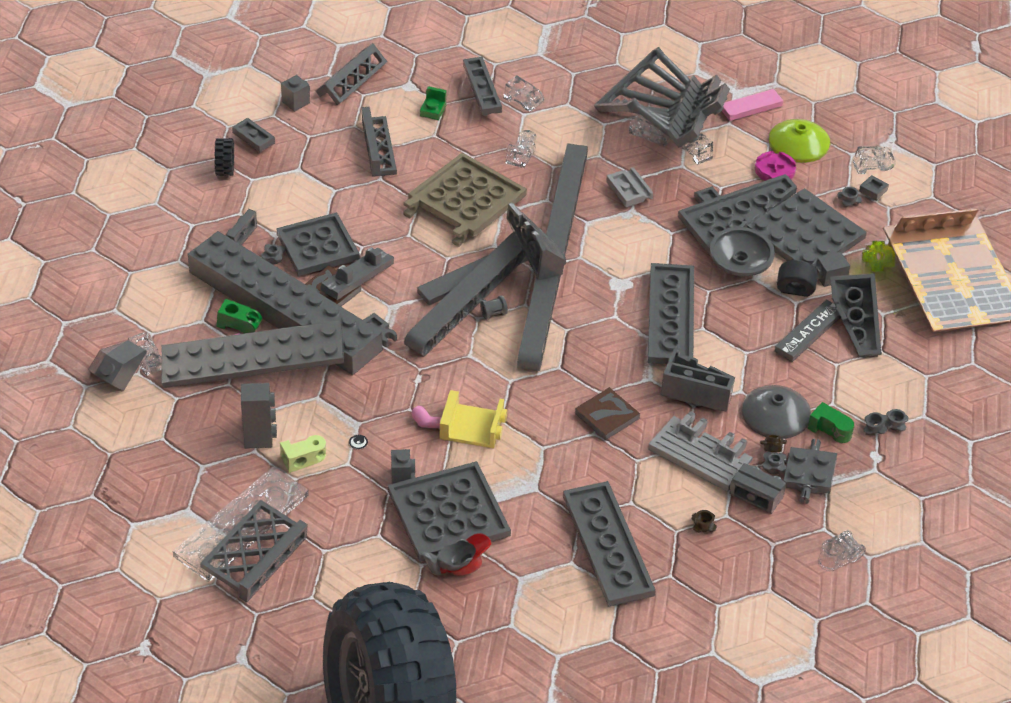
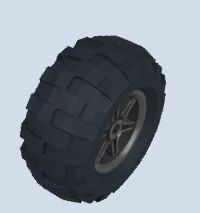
[323,581,457,703]

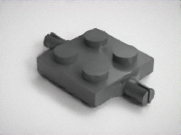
[784,439,837,504]

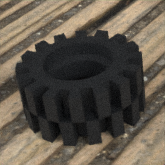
[214,138,235,176]

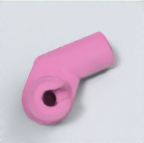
[411,406,442,429]

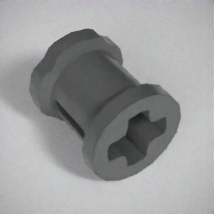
[480,295,508,319]

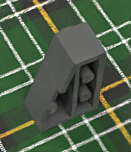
[660,348,735,412]
[241,383,277,449]

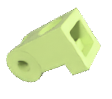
[280,435,326,473]

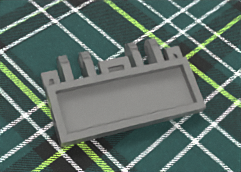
[648,411,753,492]

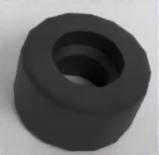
[777,260,818,297]

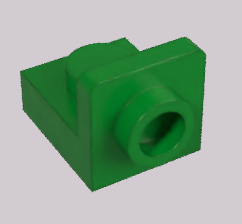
[420,86,447,120]

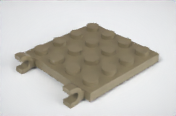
[403,153,527,247]

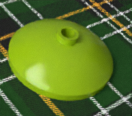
[769,119,830,163]

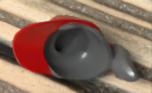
[420,533,491,576]

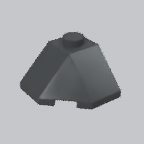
[88,340,147,391]

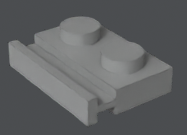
[606,167,653,207]

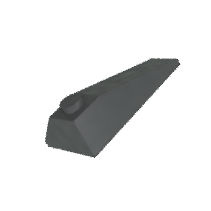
[506,203,566,280]
[830,273,882,357]

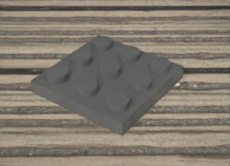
[276,212,360,276]

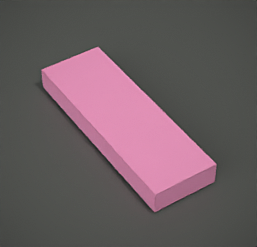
[722,89,783,121]

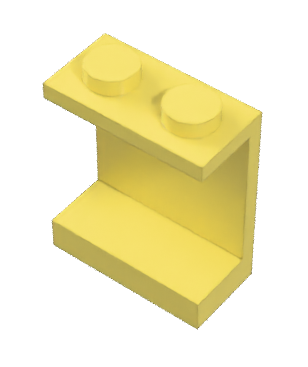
[440,390,508,448]

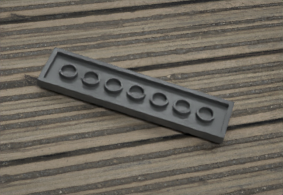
[161,320,344,388]

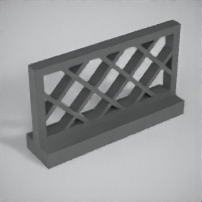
[200,500,308,602]

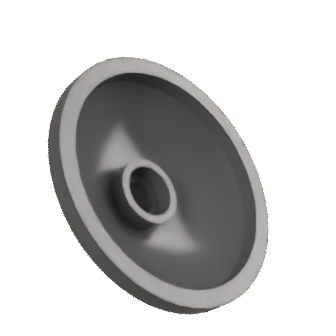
[709,227,775,276]
[742,385,811,439]

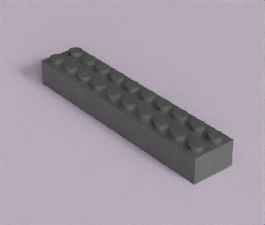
[187,231,383,375]

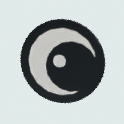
[349,435,368,449]

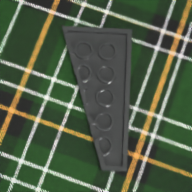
[678,174,797,255]

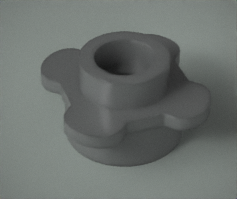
[837,187,862,206]
[261,244,285,264]
[885,409,909,432]
[864,412,888,434]
[763,452,787,474]

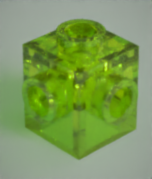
[862,241,895,271]

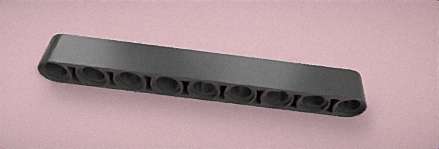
[404,232,526,356]

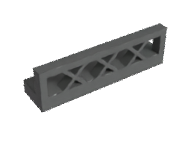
[315,43,387,105]
[362,106,397,177]

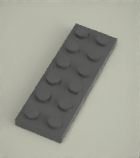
[648,263,694,364]
[563,481,656,607]

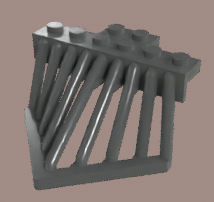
[594,47,730,148]

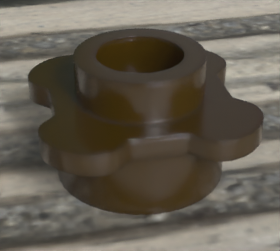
[760,435,787,452]
[691,510,717,533]

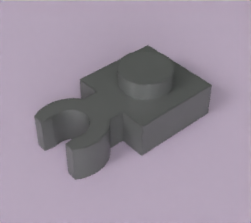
[363,313,397,347]

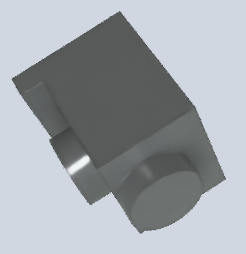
[391,449,415,484]

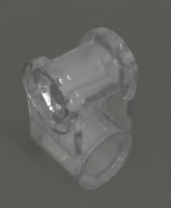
[818,530,866,571]

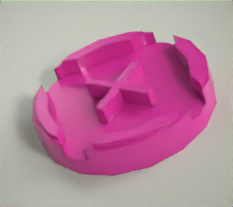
[755,151,796,181]

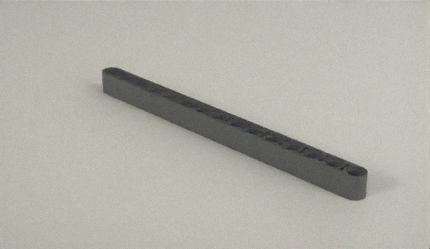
[517,143,588,371]

